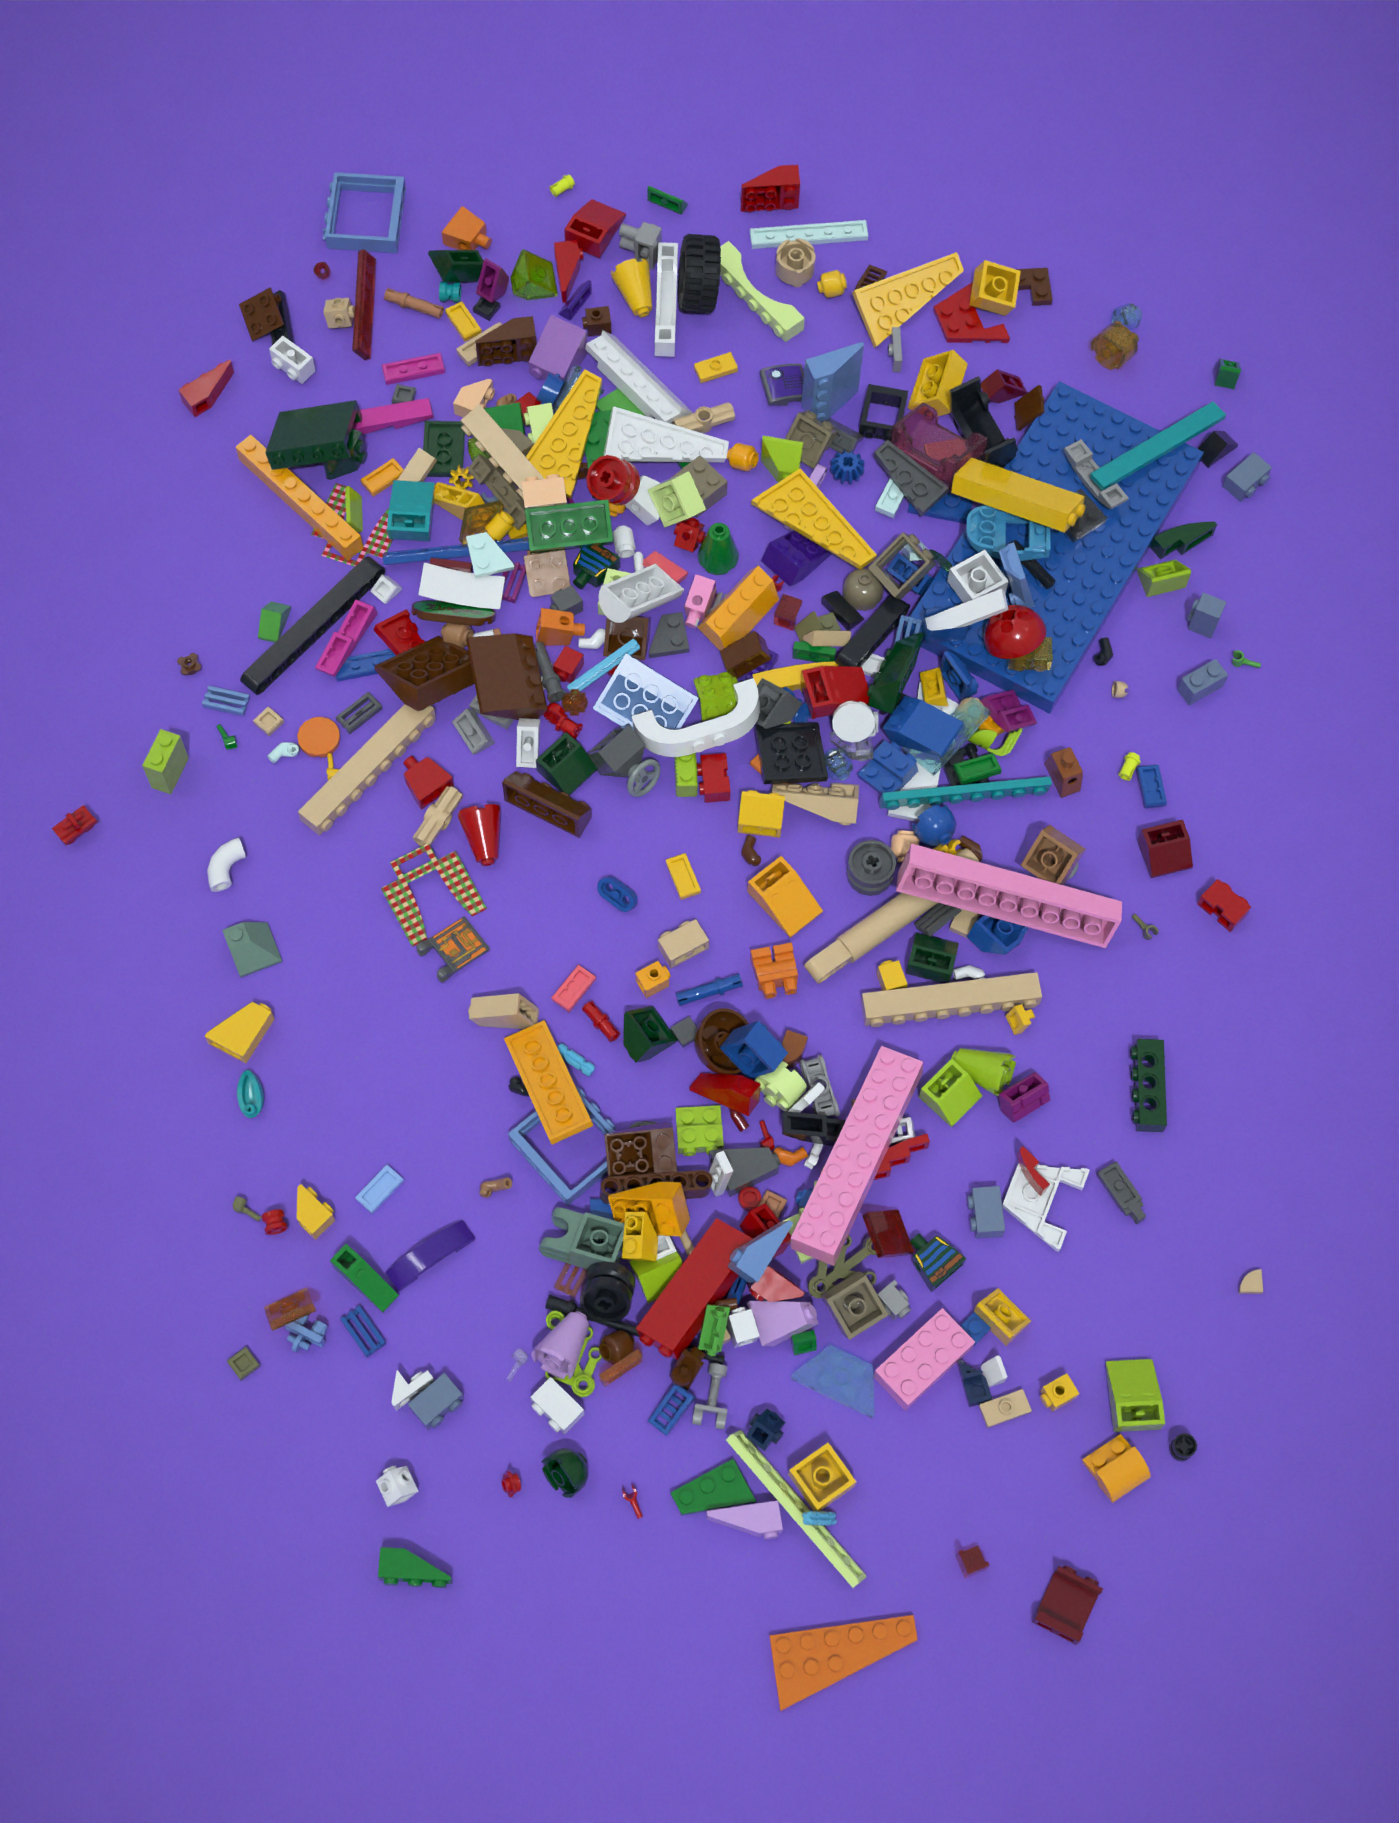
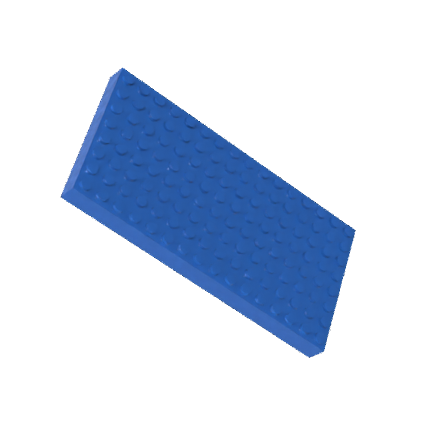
[902,381,1204,714]

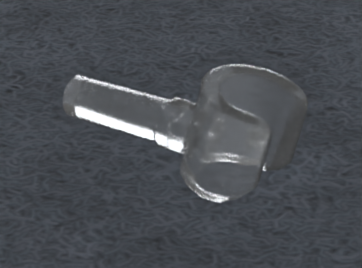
[506,1348,528,1382]

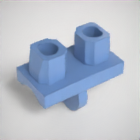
[283,1310,328,1353]

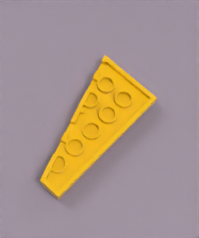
[852,252,964,348]
[526,369,602,499]
[751,468,877,570]

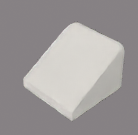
[370,575,402,604]
[657,1236,677,1260]
[981,1355,1007,1387]

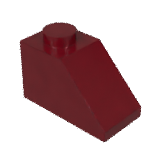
[981,369,1028,404]

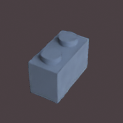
[1223,452,1272,502]
[1187,592,1226,638]
[1177,659,1228,706]
[967,1186,1005,1239]
[408,1373,464,1430]

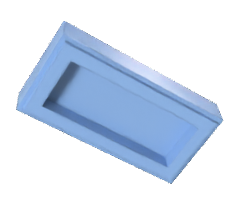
[355,1165,404,1214]

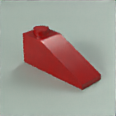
[554,240,583,303]
[689,1073,761,1116]

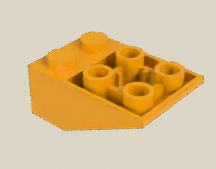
[747,856,823,938]
[608,1182,690,1237]

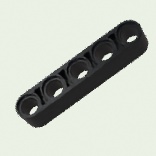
[835,594,910,667]

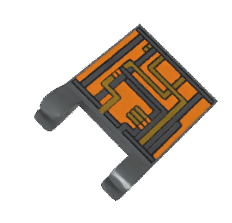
[416,916,490,983]

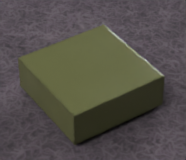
[227,1347,260,1381]

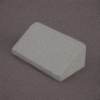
[452,709,495,755]

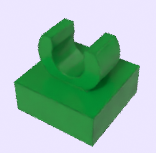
[791,1330,817,1356]

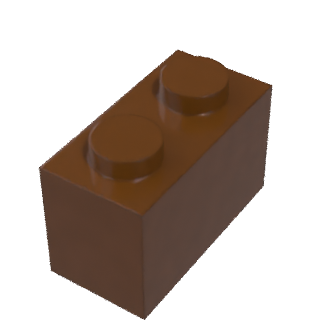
[720,631,772,679]

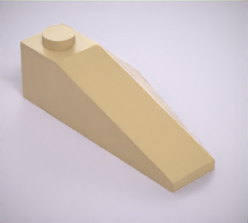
[772,783,859,825]

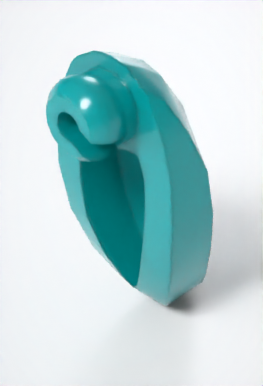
[237,1070,264,1118]

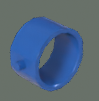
[536,373,565,405]

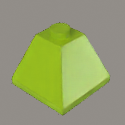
[761,436,803,482]

